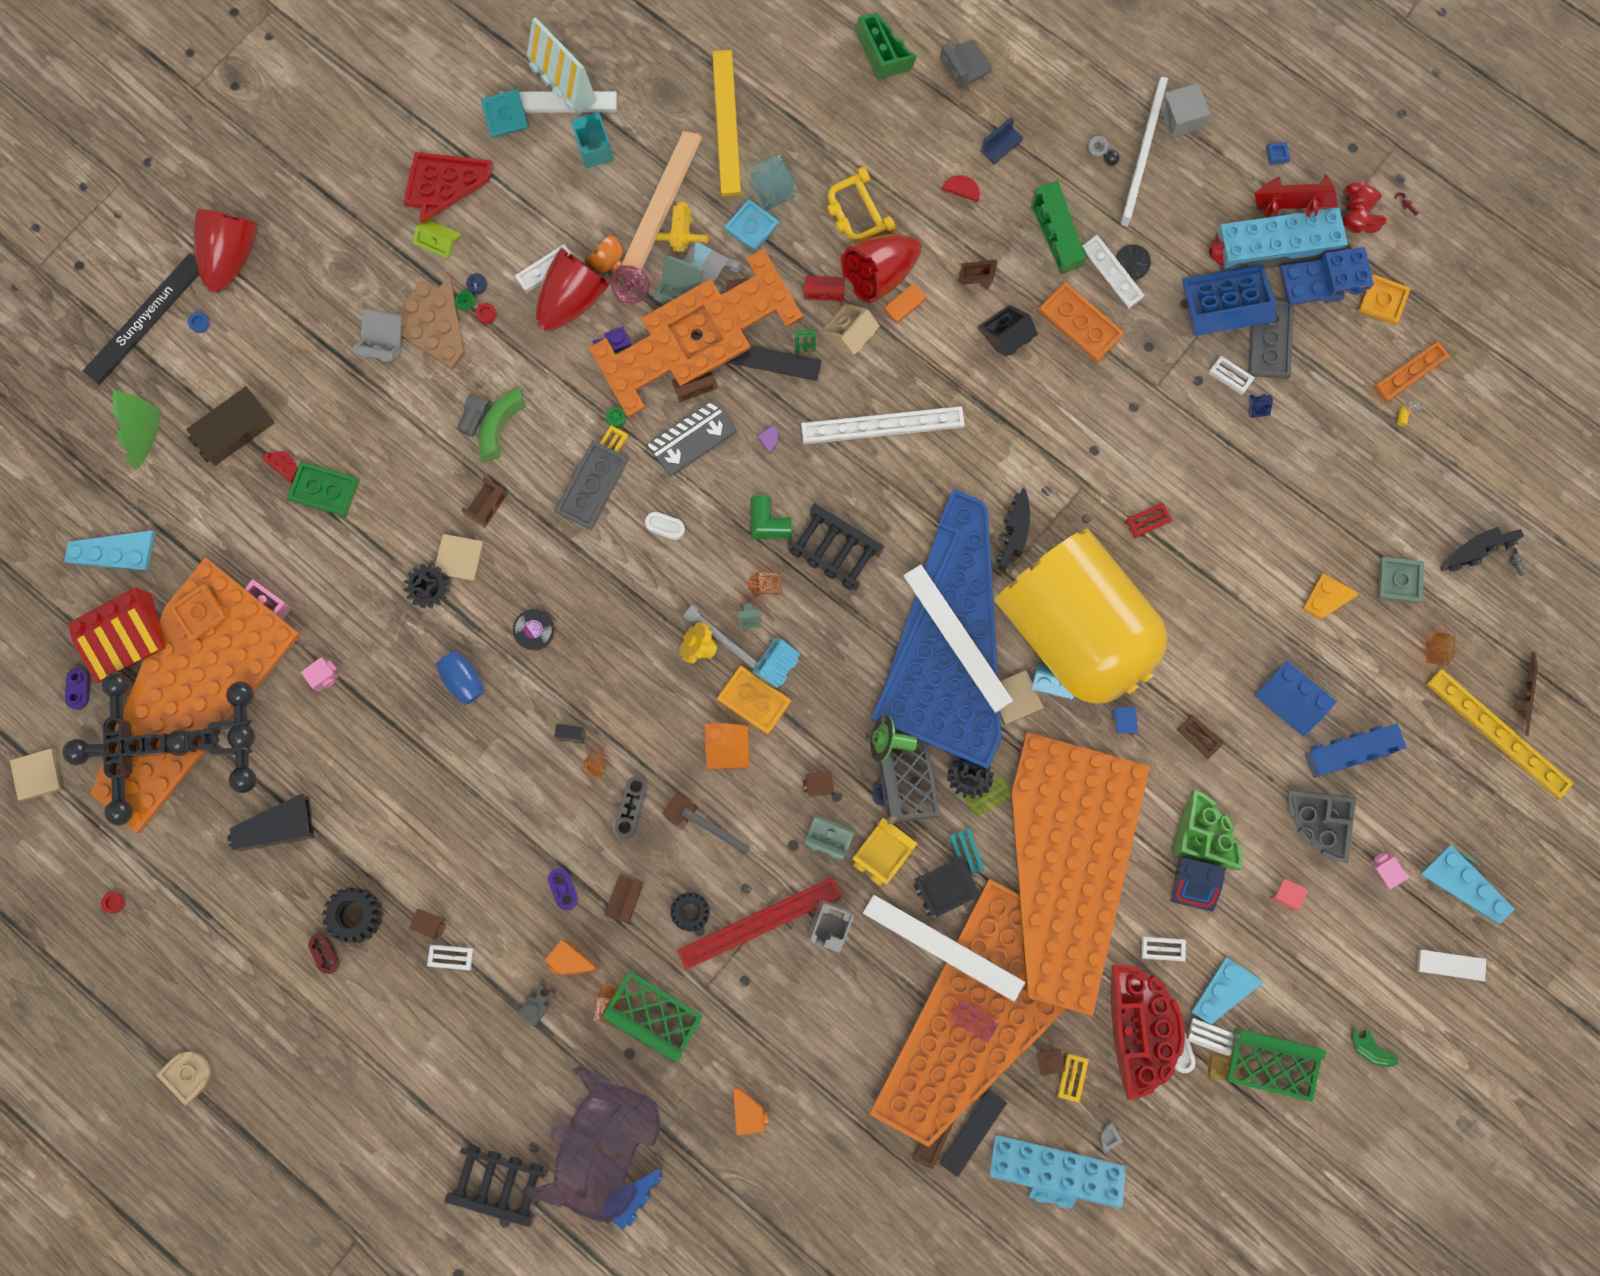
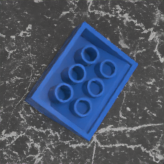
[1182,264,1276,336]

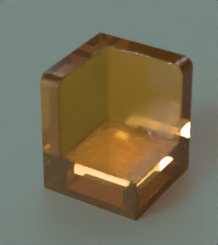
[1426,632,1455,666]

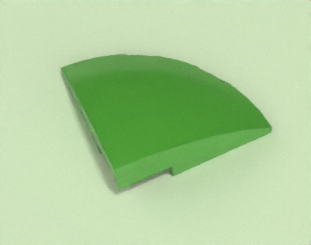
[113,390,161,469]
[1172,790,1242,870]

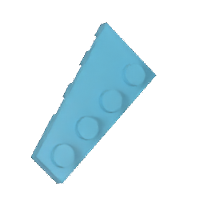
[64,530,155,572]
[1419,845,1515,924]

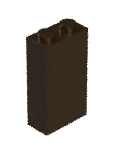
[186,386,275,466]

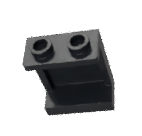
[913,856,981,918]

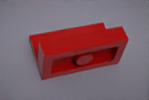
[804,276,845,301]

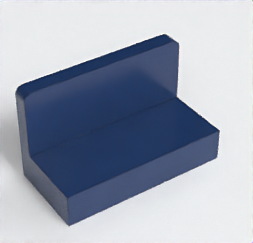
[981,117,1023,165]

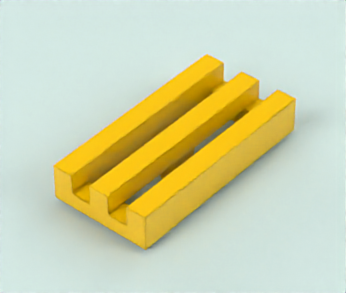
[600,425,629,453]
[1057,1053,1089,1103]

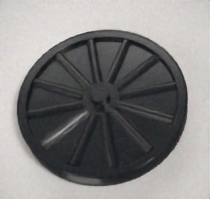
[1115,244,1151,280]

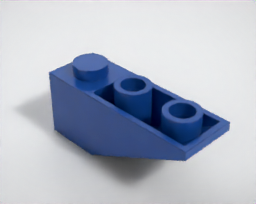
[601,1168,663,1229]

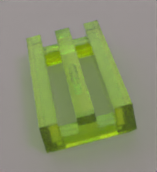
[965,777,1011,817]

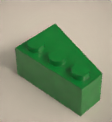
[855,12,917,80]

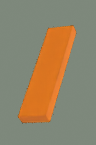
[1373,341,1450,403]

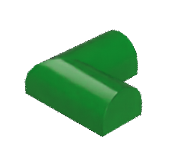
[750,496,792,539]

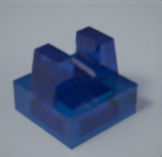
[1248,394,1273,418]

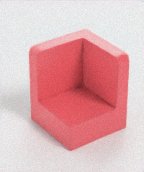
[1271,879,1308,911]

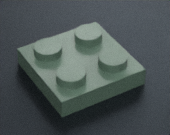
[1378,557,1424,604]

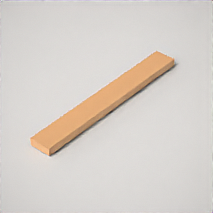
[621,131,702,272]

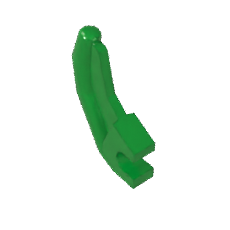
[1351,1029,1399,1067]

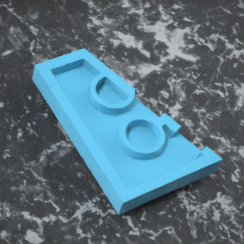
[1191,957,1264,1025]

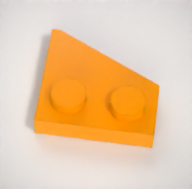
[1302,574,1359,620]

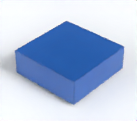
[1266,142,1290,165]

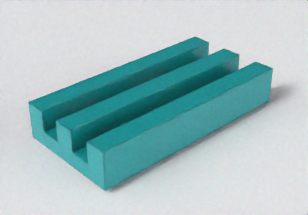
[949,829,984,874]

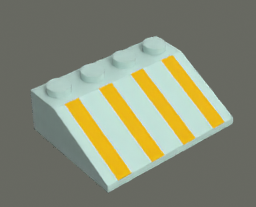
[527,17,597,115]

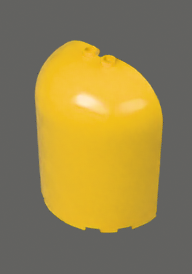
[995,528,1168,703]

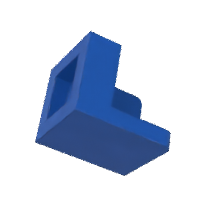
[1111,707,1138,735]

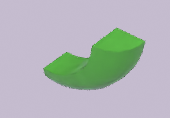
[478,387,526,463]

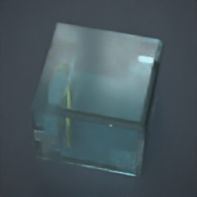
[748,154,797,211]

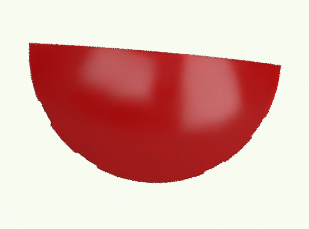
[1111,964,1185,1100]

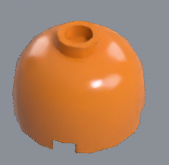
[584,233,623,273]

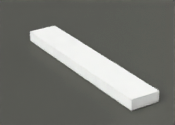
[500,91,617,113]

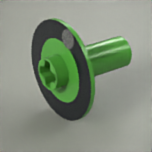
[871,715,917,762]

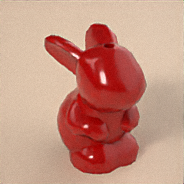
[1342,182,1388,233]

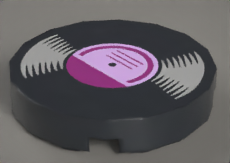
[513,609,555,651]

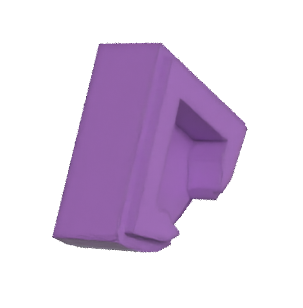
[758,425,778,454]

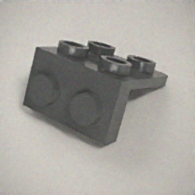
[940,40,992,89]

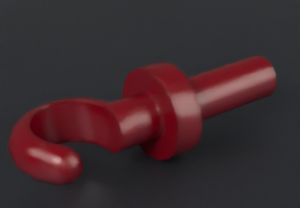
[1395,192,1419,216]

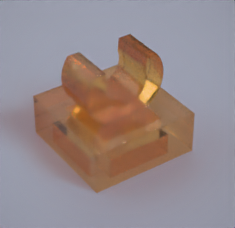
[583,751,607,780]

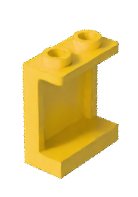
[852,818,918,886]

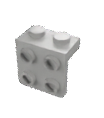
[353,309,402,362]

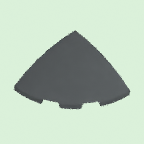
[1288,790,1356,863]

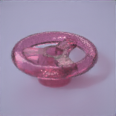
[610,265,649,304]

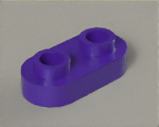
[65,667,90,710]
[548,868,578,910]

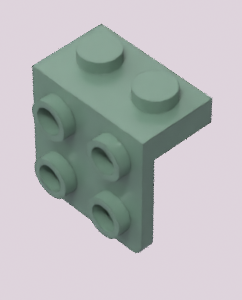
[654,256,703,304]

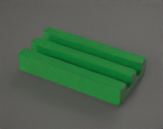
[795,329,816,353]

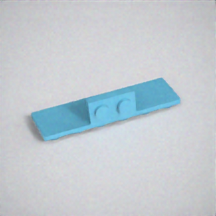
[989,1135,1126,1208]

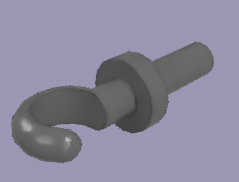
[1506,546,1524,576]

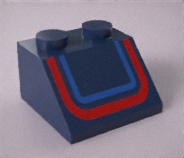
[1170,858,1226,912]

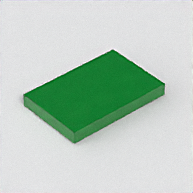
[287,461,359,517]

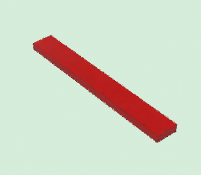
[677,877,842,970]

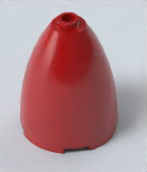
[193,209,258,293]
[841,234,922,303]
[536,247,610,331]

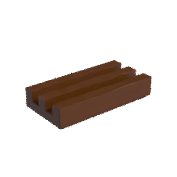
[1177,714,1223,760]

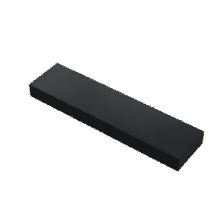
[939,1089,1007,1178]

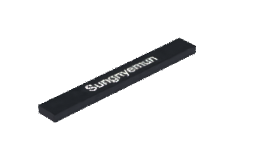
[82,253,199,385]

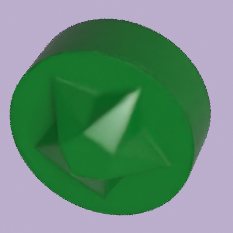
[455,290,476,311]
[606,407,627,428]

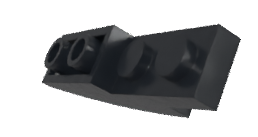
[996,488,1030,573]
[1440,527,1524,572]

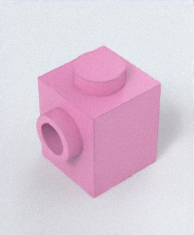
[301,657,338,692]
[1370,852,1409,889]

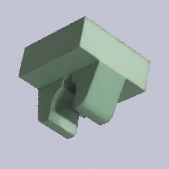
[738,603,761,629]

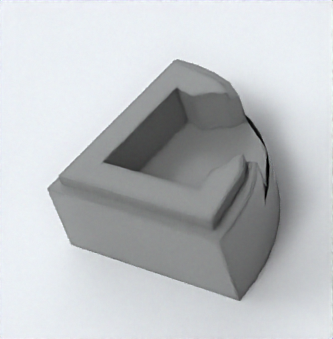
[1100,1122,1123,1153]

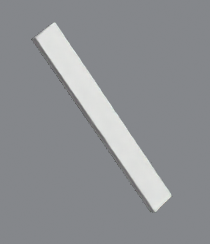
[1120,77,1168,227]
[801,406,965,445]
[903,565,1013,714]
[863,895,1025,1002]

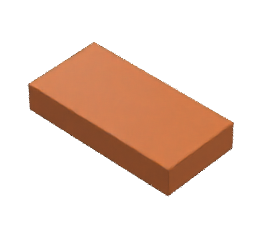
[884,283,927,324]

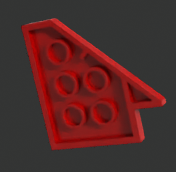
[403,152,493,223]

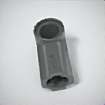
[456,394,491,437]

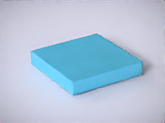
[724,199,780,253]

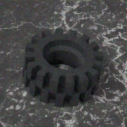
[670,892,710,932]

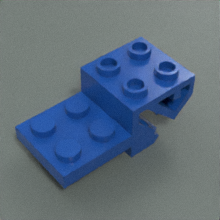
[1280,247,1374,306]

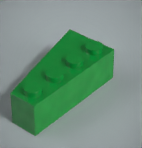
[1031,180,1087,274]

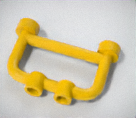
[827,166,896,242]

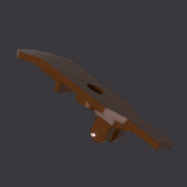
[1514,652,1538,736]

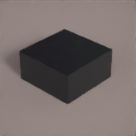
[554,724,586,744]

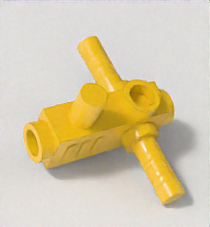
[655,202,708,252]

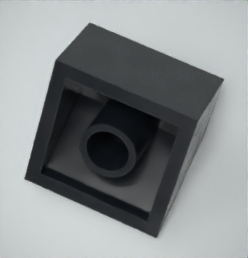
[978,305,1038,357]

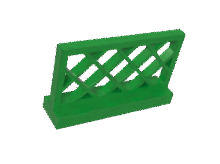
[600,971,703,1063]
[1226,1028,1326,1102]

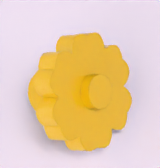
[679,622,717,664]

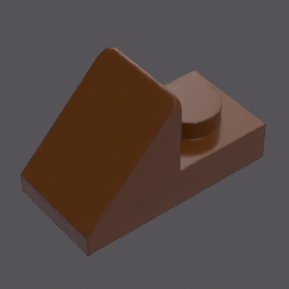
[958,259,998,289]

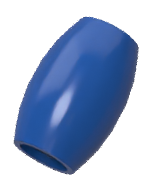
[436,651,484,705]

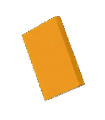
[717,665,792,735]

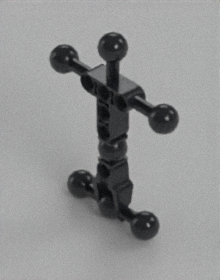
[62,672,257,826]

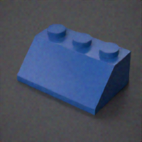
[1254,660,1337,737]

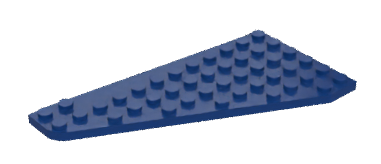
[871,489,1002,770]

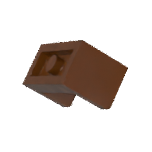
[461,477,508,528]
[662,792,696,830]

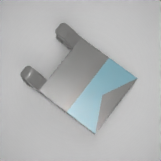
[683,242,741,295]

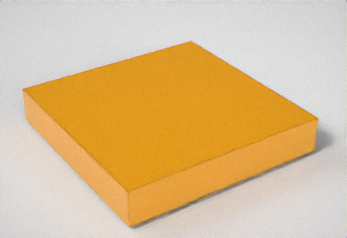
[1358,274,1411,325]

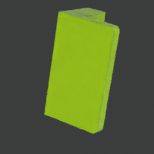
[413,220,461,259]

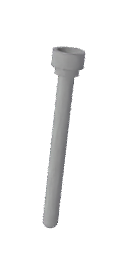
[683,605,758,670]

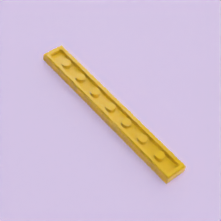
[713,50,741,197]
[1426,669,1574,800]

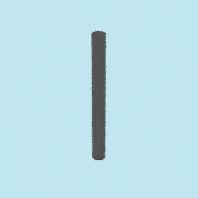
[679,807,750,854]

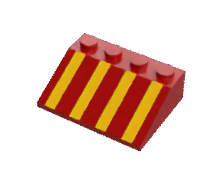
[68,587,166,684]

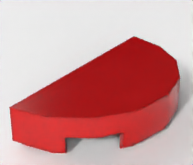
[941,175,980,202]
[261,451,298,483]

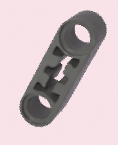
[615,776,648,839]

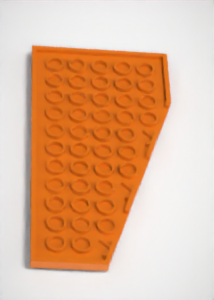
[90,558,301,833]
[1011,732,1150,1017]
[869,879,1066,1147]

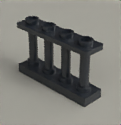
[787,503,884,591]
[444,1144,548,1227]

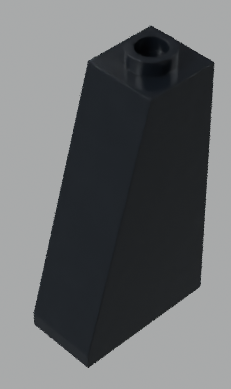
[227,794,314,852]

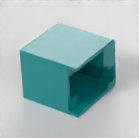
[571,113,613,169]

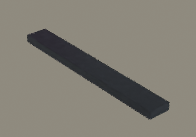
[691,334,822,381]

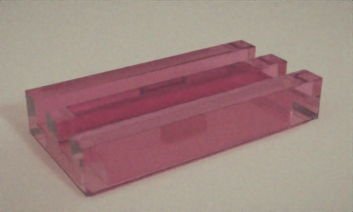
[950,1000,1000,1043]

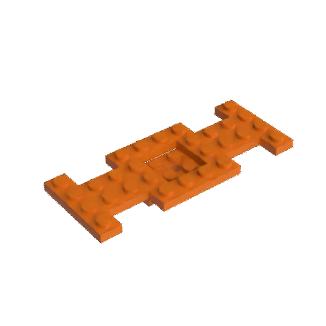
[589,248,804,418]

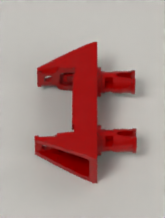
[1254,175,1338,218]

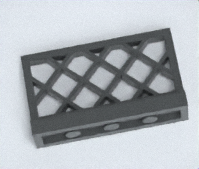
[877,740,940,825]

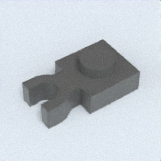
[517,984,555,1026]

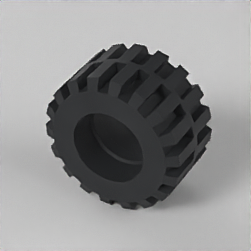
[322,887,383,943]

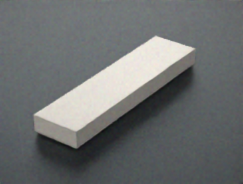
[1082,235,1145,309]

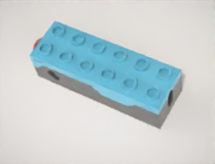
[1209,208,1348,271]

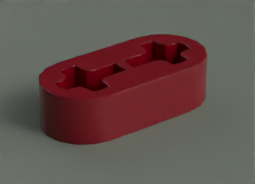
[308,935,339,974]

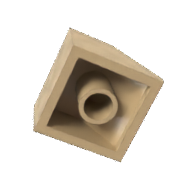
[820,303,880,355]

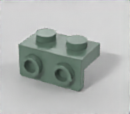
[804,815,855,860]

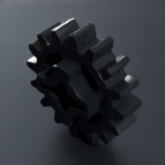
[404,563,450,609]
[947,757,994,799]

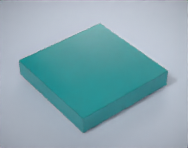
[480,88,529,139]

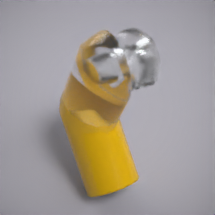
[1397,400,1422,427]

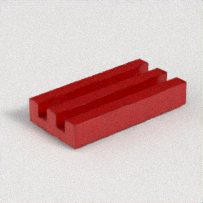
[1125,503,1172,539]

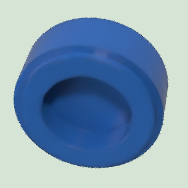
[188,312,210,333]

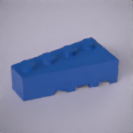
[1305,723,1407,778]

